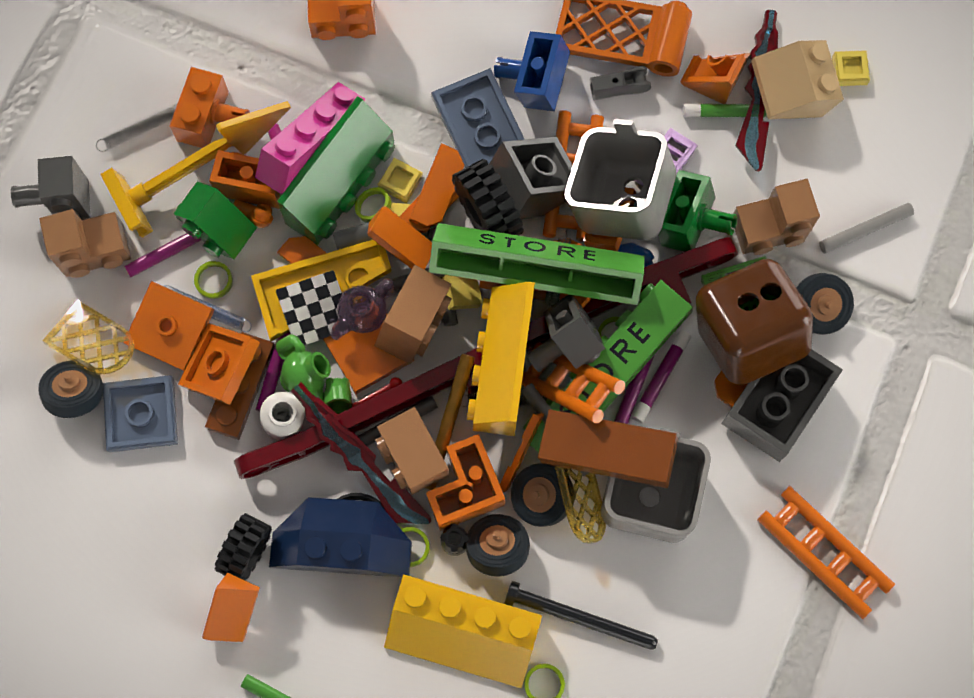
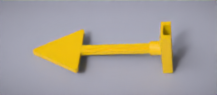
[100,101,291,238]

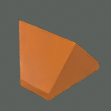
[680,53,750,104]

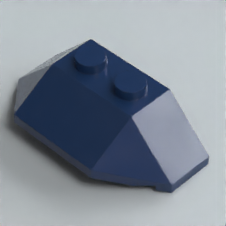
[269,497,412,577]

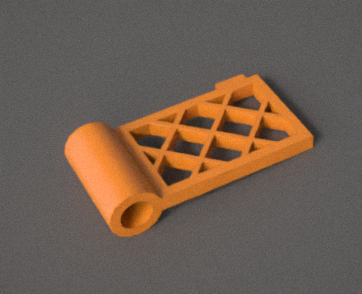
[556,0,692,77]

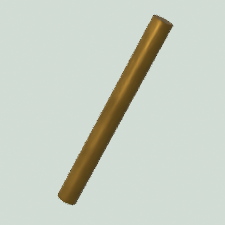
[425,354,475,490]

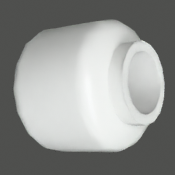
[260,392,305,440]

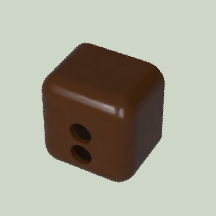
[696,259,813,385]

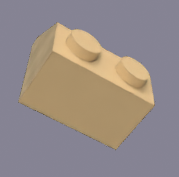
[751,40,844,120]

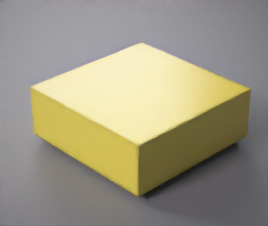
[832,51,870,86]
[377,158,423,204]
[442,275,483,310]

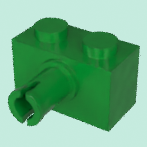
[658,170,738,252]
[174,181,257,260]

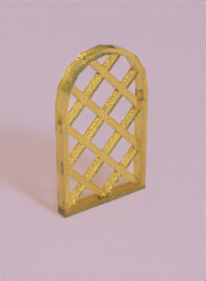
[42,301,134,374]
[555,466,606,544]

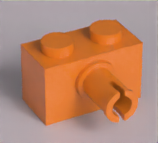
[169,67,250,148]

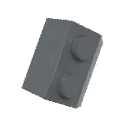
[489,137,573,219]

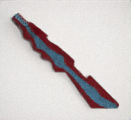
[735,10,778,172]
[291,382,432,524]

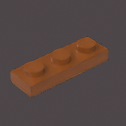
[205,332,275,440]

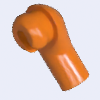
[233,199,273,228]

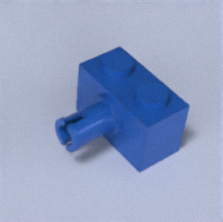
[494,31,570,112]

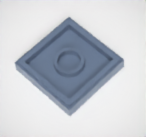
[103,375,178,452]

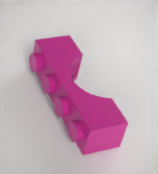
[255,82,365,194]

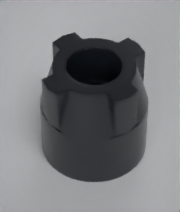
[440,524,469,556]

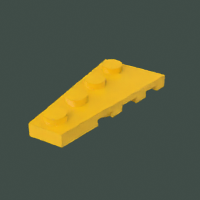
[251,240,392,342]

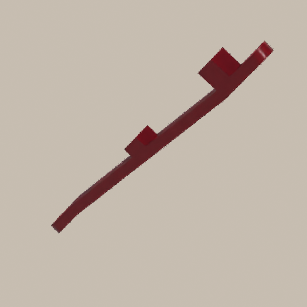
[234,237,738,479]

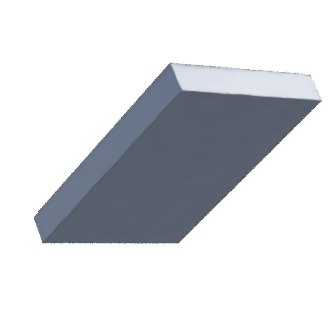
[431,68,525,168]

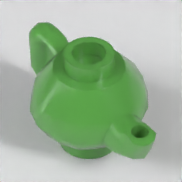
[276,334,331,413]

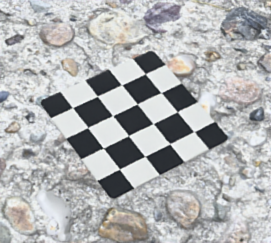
[276,270,353,345]

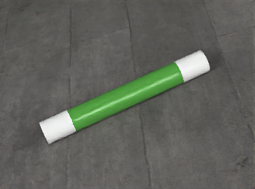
[683,104,767,117]

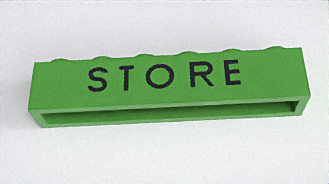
[429,223,645,305]
[523,280,693,453]

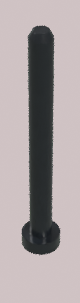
[504,581,658,650]

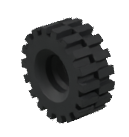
[452,159,524,236]

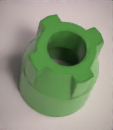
[324,377,352,414]

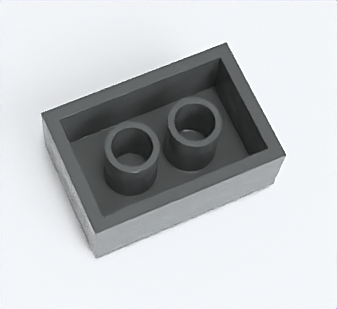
[721,349,843,462]

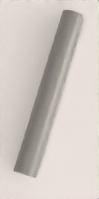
[819,203,914,254]

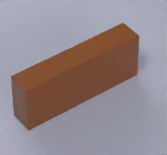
[538,409,678,488]

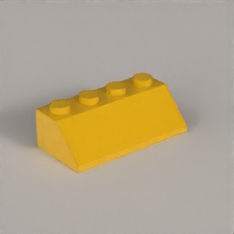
[467,282,535,436]
[384,574,542,688]

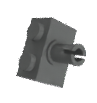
[11,156,91,219]
[526,294,605,372]

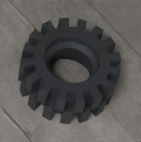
[214,513,272,580]

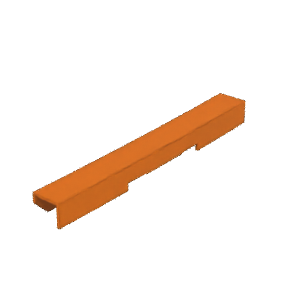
[500,413,544,492]

